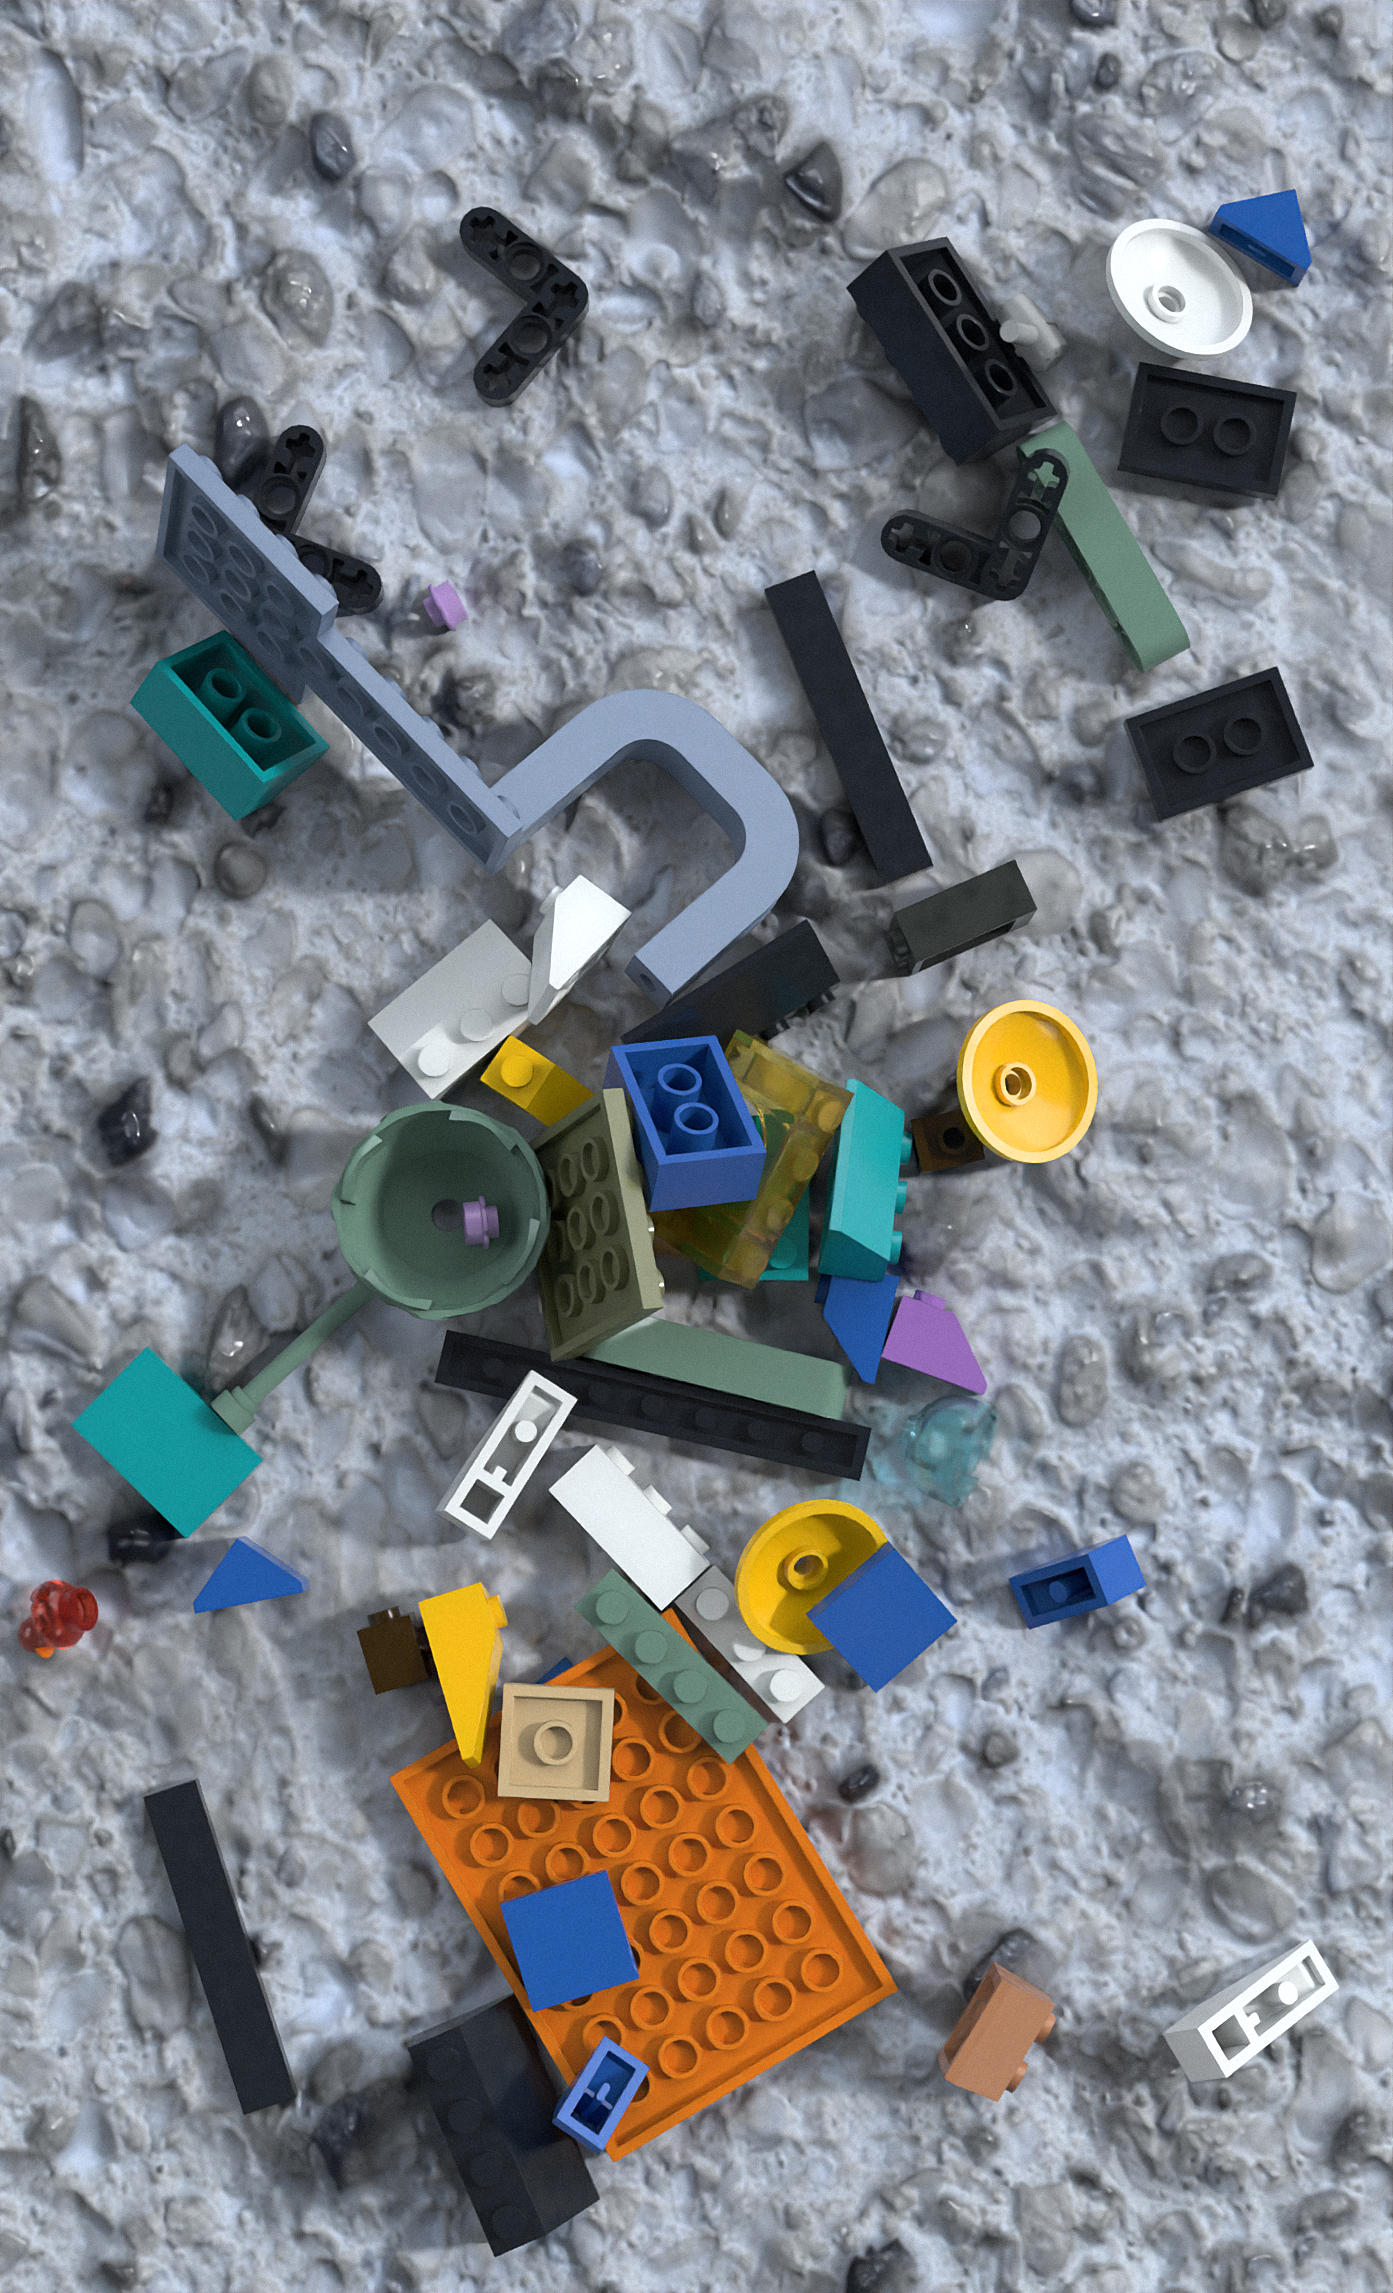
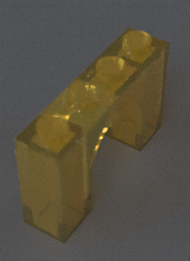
[645,1029,854,1290]

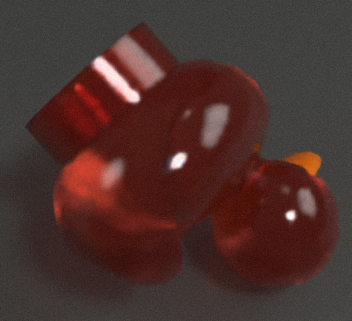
[17,1579,98,1659]

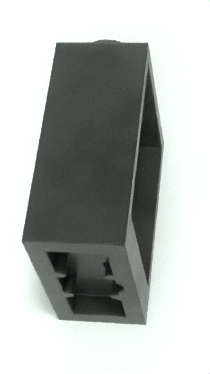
[884,859,1038,976]

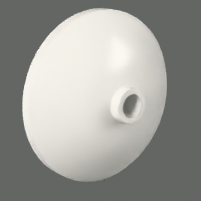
[1106,219,1253,361]

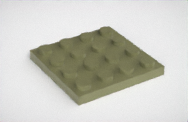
[528,1088,665,1362]

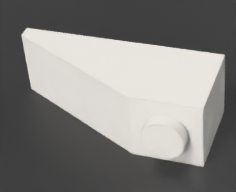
[527,875,632,1025]
[434,1370,578,1540]
[1162,1940,1339,2082]

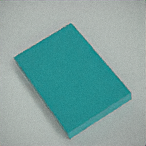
[71,1346,265,1539]

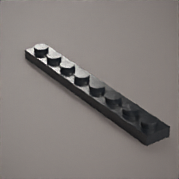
[434,1330,872,1481]

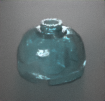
[899,1394,998,1508]

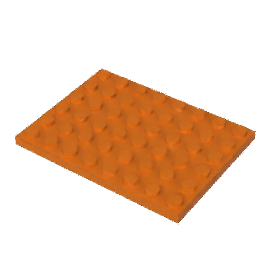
[389,1607,898,2163]

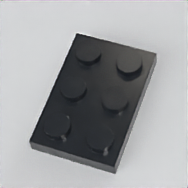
[1117,362,1297,501]
[1123,666,1315,823]

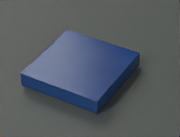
[806,1541,958,1693]
[500,1868,640,2012]

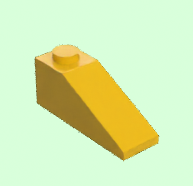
[418,1582,508,1769]

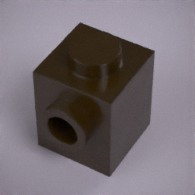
[357,1606,433,1695]

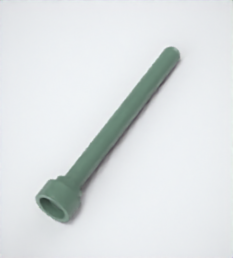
[210,1282,374,1435]

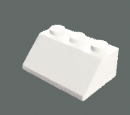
[368,919,533,1101]

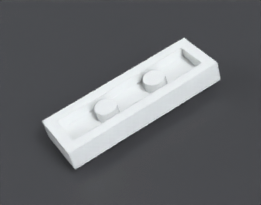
[674,1564,825,1724]

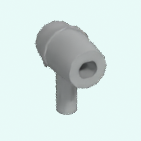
[996,293,1069,373]

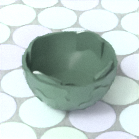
[330,1100,551,1321]

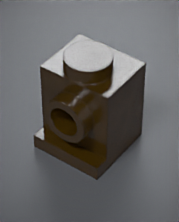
[908,1109,988,1176]

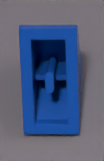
[1208,189,1312,287]
[193,1536,310,1614]
[552,2035,650,2155]

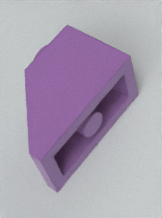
[881,1289,988,1395]

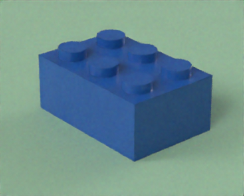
[603,1035,767,1212]

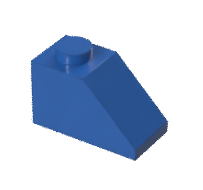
[814,1273,899,1384]
[1009,1534,1147,1630]

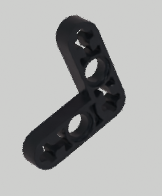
[459,206,590,408]
[252,425,384,615]
[881,448,1070,601]

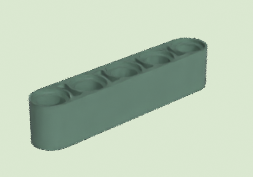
[1016,420,1190,673]
[582,1316,854,1420]

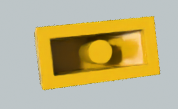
[480,1034,595,1128]

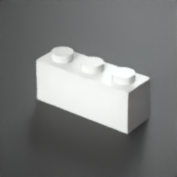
[549,1444,710,1611]

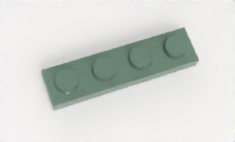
[574,1567,769,1765]

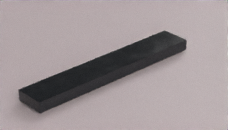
[764,570,934,888]
[143,1778,298,2115]

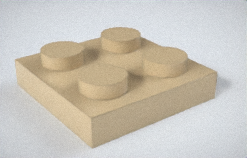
[498,1682,615,1802]

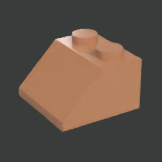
[937,1961,1056,2102]

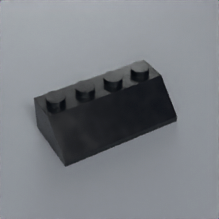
[846,236,1058,467]
[620,919,840,1068]
[407,1992,600,2257]

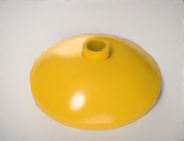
[956,1000,1098,1164]
[734,1499,888,1655]

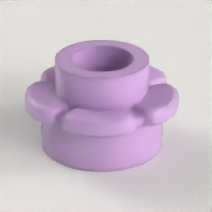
[422,580,469,631]
[462,1196,499,1250]

